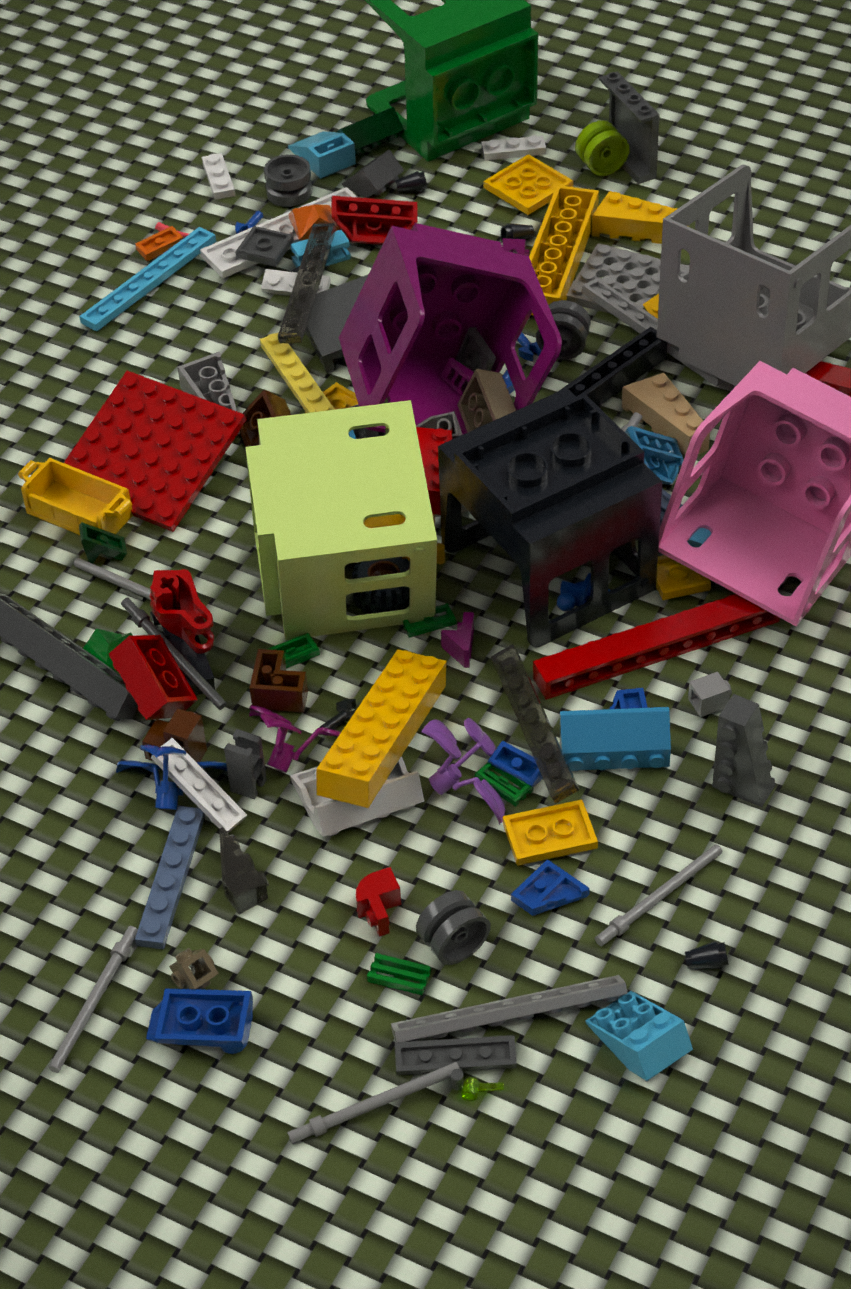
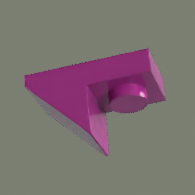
[441,612,474,668]

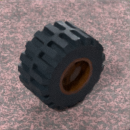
[352,557,410,614]

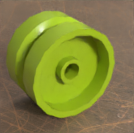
[575,120,629,176]

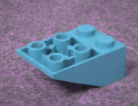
[288,131,356,178]
[585,991,693,1081]

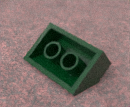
[337,107,404,156]

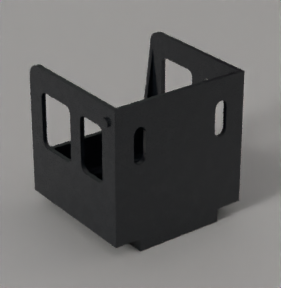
[438,388,662,647]

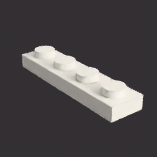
[151,738,247,835]

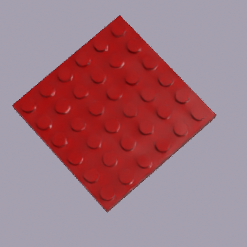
[64,370,247,532]

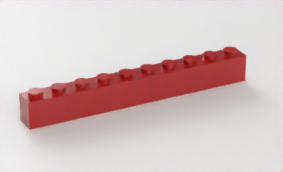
[533,594,780,700]

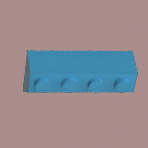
[560,707,671,771]

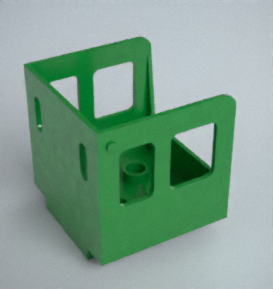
[365,0,538,162]

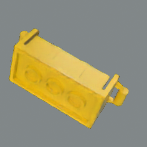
[18,458,133,535]

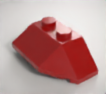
[331,196,418,245]

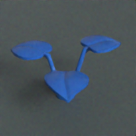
[116,745,227,810]

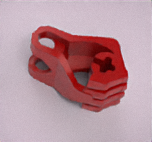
[149,569,214,654]

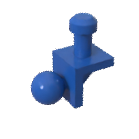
[557,573,611,612]

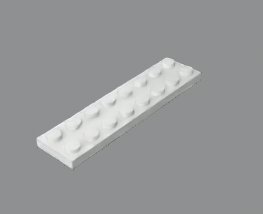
[200,187,357,278]

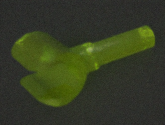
[461,1077,504,1101]

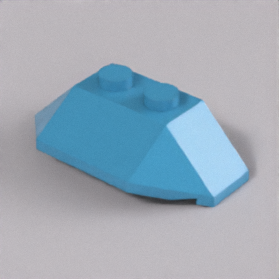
[625,426,684,485]

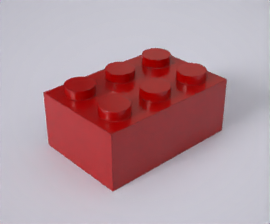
[109,635,198,720]

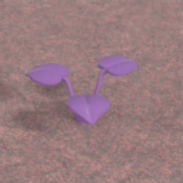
[422,718,505,825]

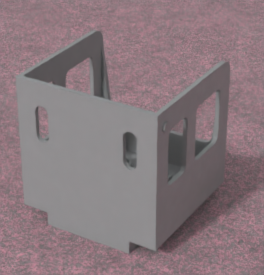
[657,164,851,386]

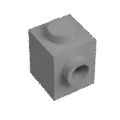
[688,672,732,717]

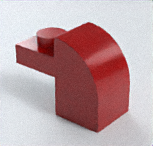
[356,867,401,937]

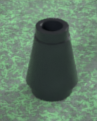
[395,171,427,193]
[500,223,534,242]
[685,940,729,969]

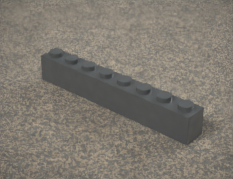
[0,594,138,721]

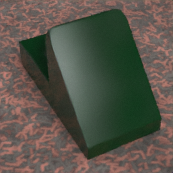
[79,522,127,564]

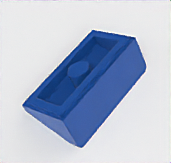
[487,740,549,787]

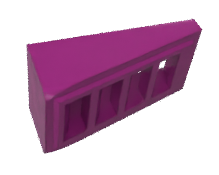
[440,357,474,396]

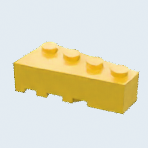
[592,191,689,244]

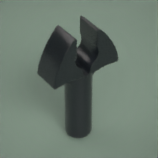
[319,699,359,730]

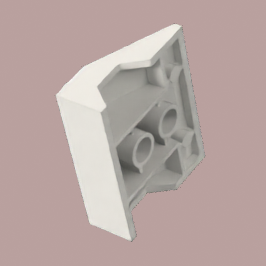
[290,756,424,836]

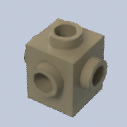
[169,948,219,990]

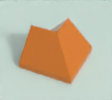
[288,204,341,241]

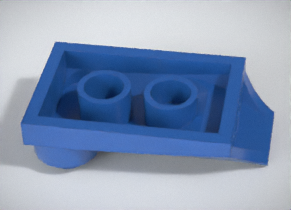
[146,989,253,1054]

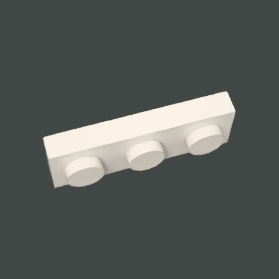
[482,135,546,161]
[202,153,235,200]
[261,269,331,298]

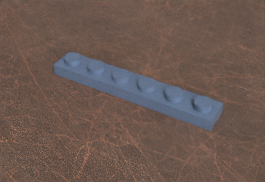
[135,806,206,950]

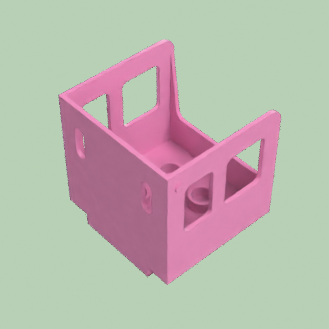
[658,361,851,626]

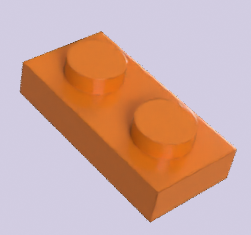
[135,226,183,261]

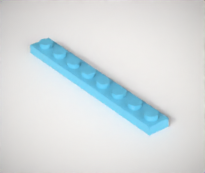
[79,227,216,332]

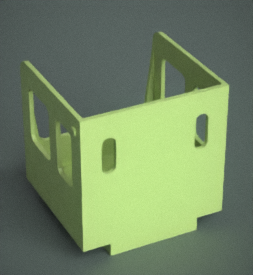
[245,400,437,640]

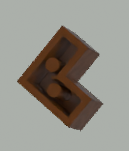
[249,649,308,712]
[142,708,207,762]

